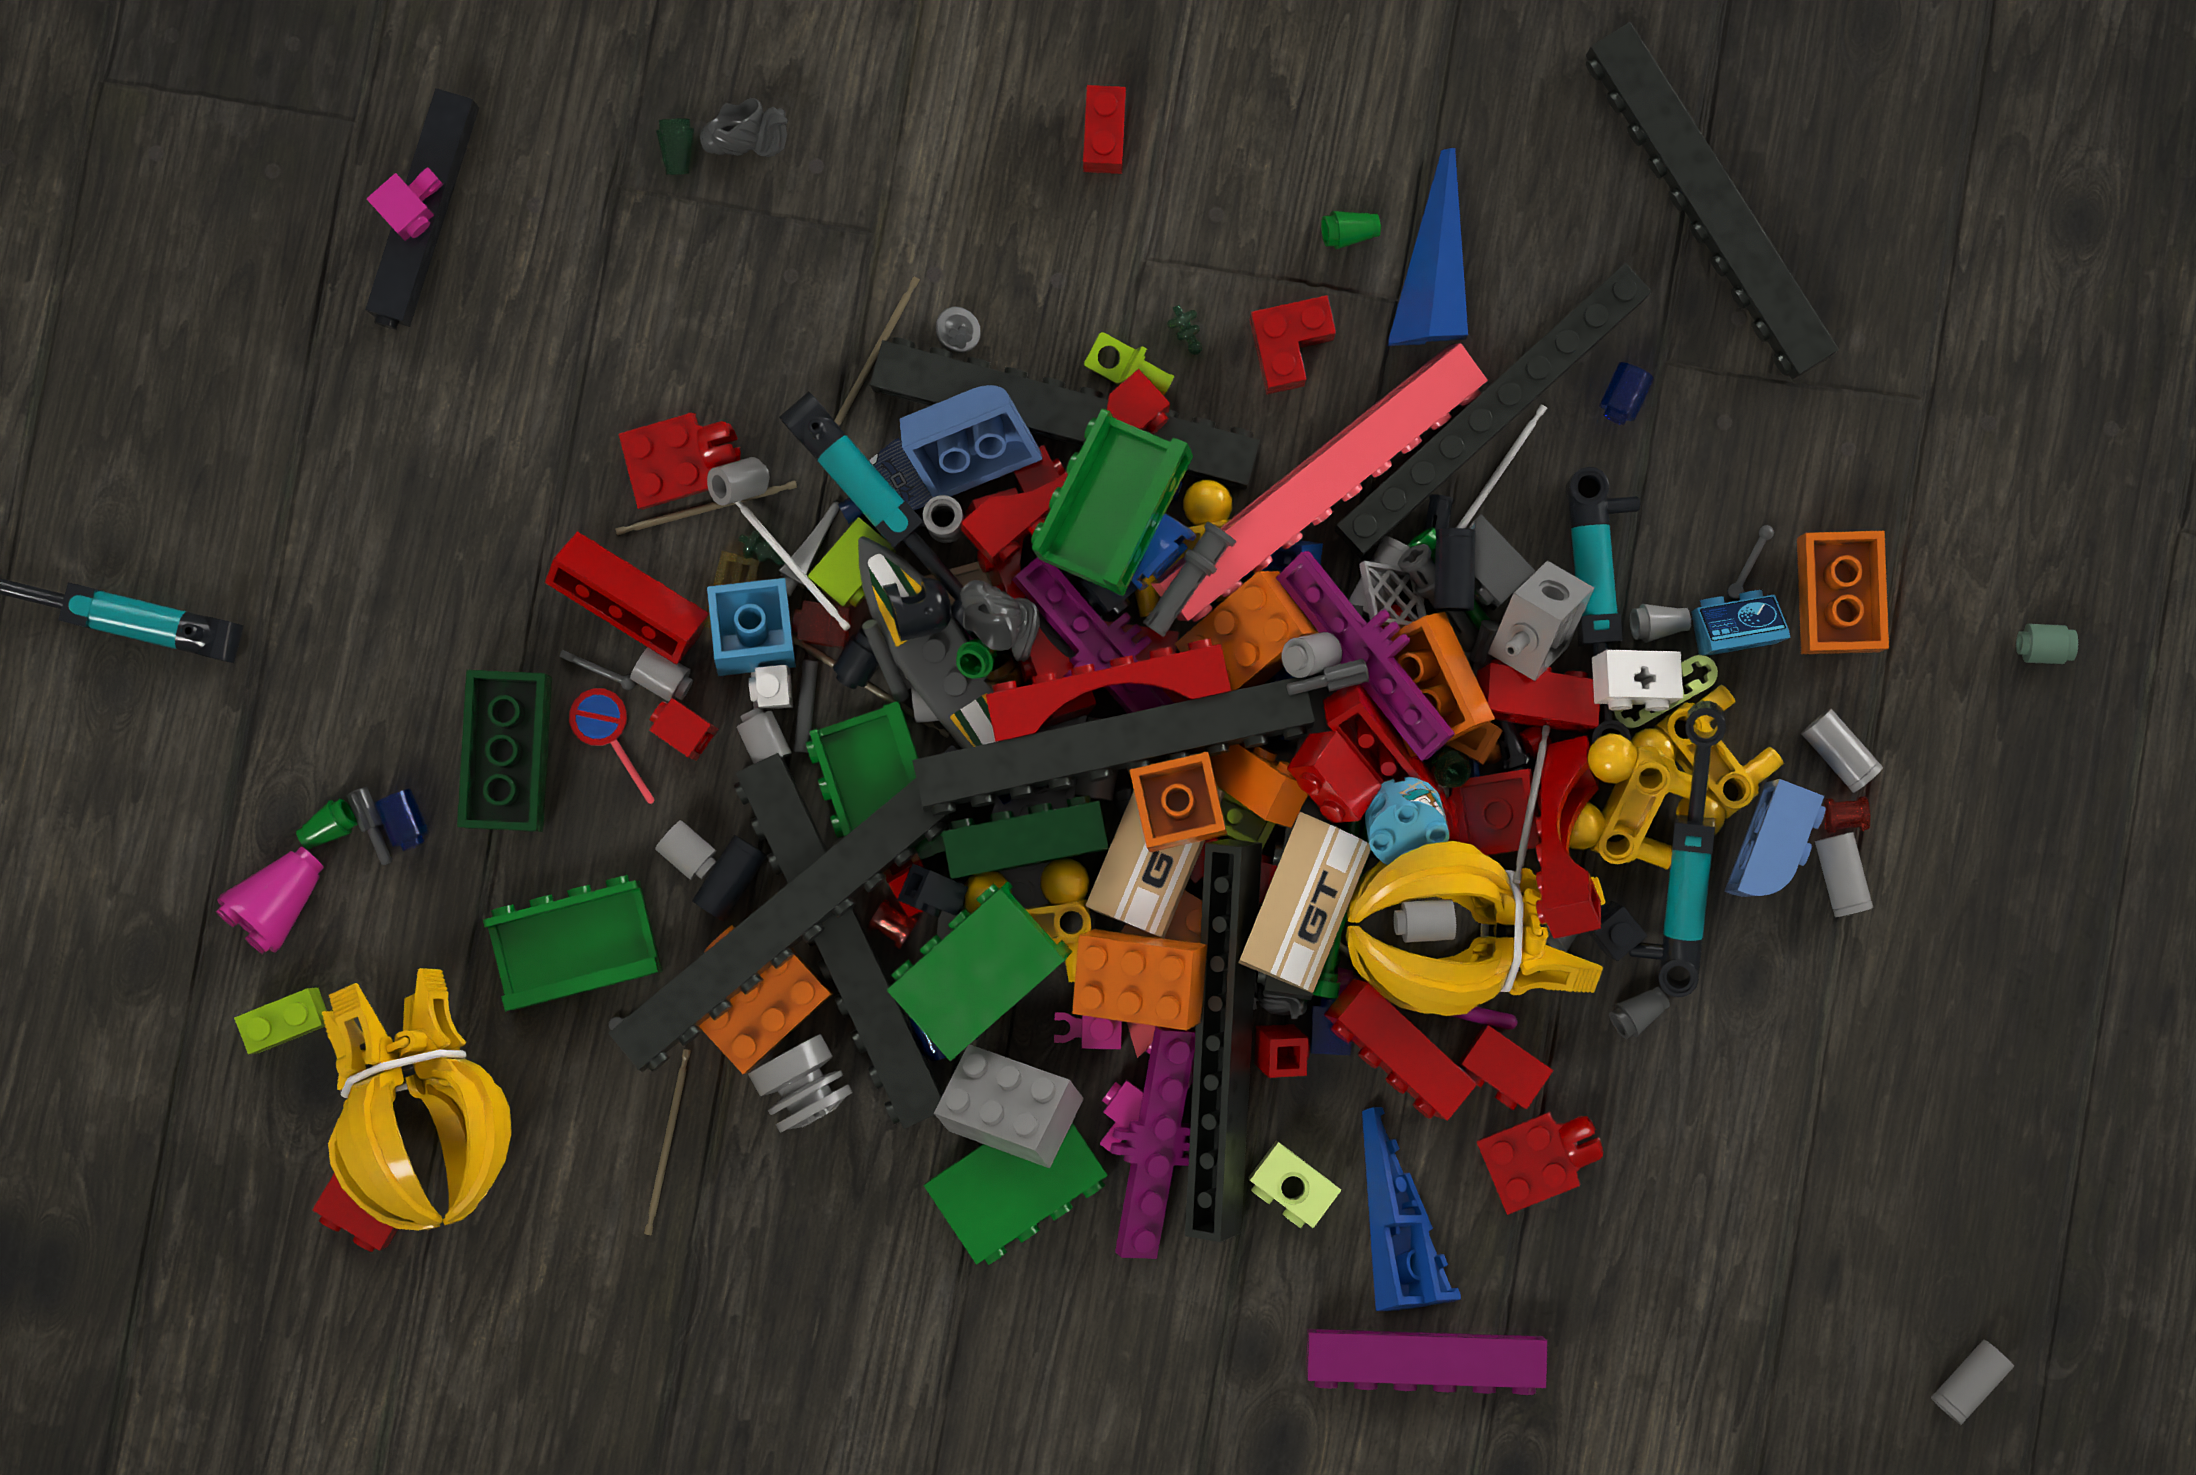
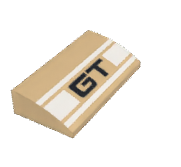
[1085,763,1225,938]
[1238,812,1371,993]

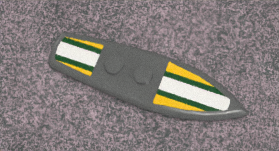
[858,536,996,749]

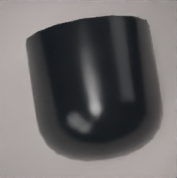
[883,578,951,642]

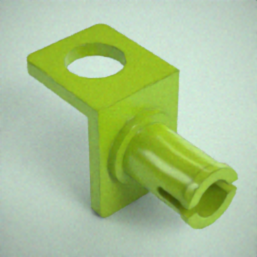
[1084,332,1174,396]

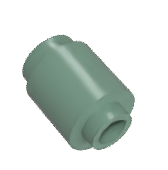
[2016,624,2078,664]

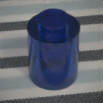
[1599,362,1654,425]
[374,789,429,851]

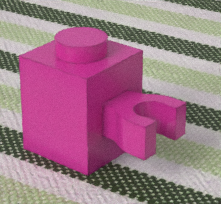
[367,167,443,241]
[1054,1012,1122,1049]
[1100,1079,1143,1154]

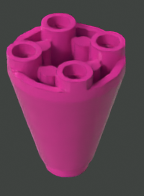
[216,847,324,954]

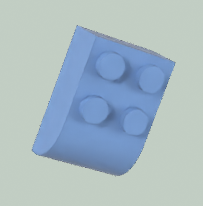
[900,385,1042,497]
[1724,779,1826,897]

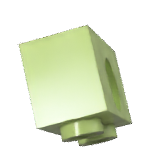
[1248,1140,1341,1228]

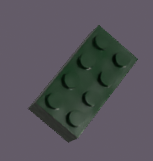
[457,670,552,832]
[942,795,1109,880]

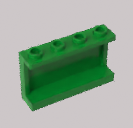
[1031,408,1193,596]
[805,701,946,860]
[483,875,663,1012]
[887,881,1072,1061]
[923,1122,1108,1265]

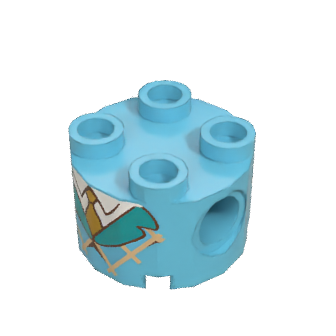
[1365,777,1449,865]

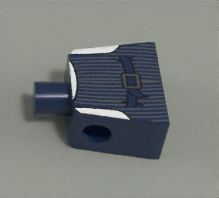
[838,438,933,524]

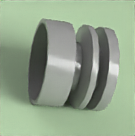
[748,1034,853,1133]

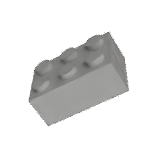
[934,1044,1084,1168]

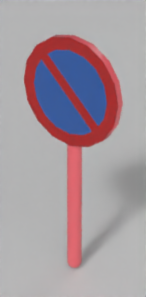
[569,688,655,804]

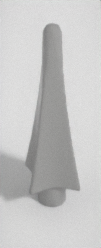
[779,501,840,597]

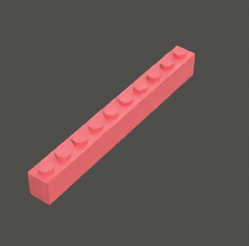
[1151,343,1488,622]

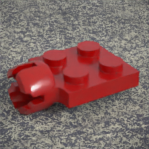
[619,413,741,510]
[1445,769,1541,856]
[1477,1111,1603,1215]

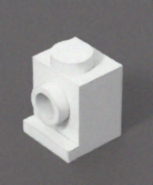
[749,665,793,710]

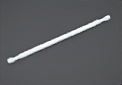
[1456,404,1547,528]
[735,501,850,631]

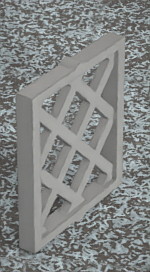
[1359,561,1426,628]

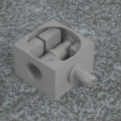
[1488,561,1594,681]

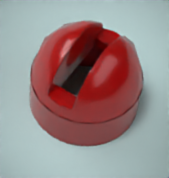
[1520,726,1552,760]

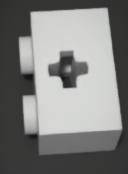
[1592,650,1683,711]

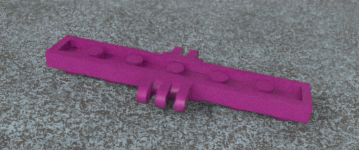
[1276,551,1455,761]
[1012,557,1174,714]
[1110,1026,1196,1259]

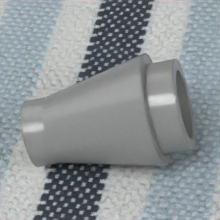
[1630,604,1691,643]

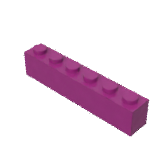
[1306,1329,1547,1395]

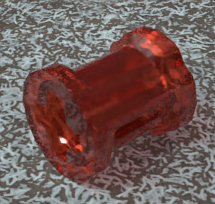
[1824,796,1870,834]
[867,899,918,949]

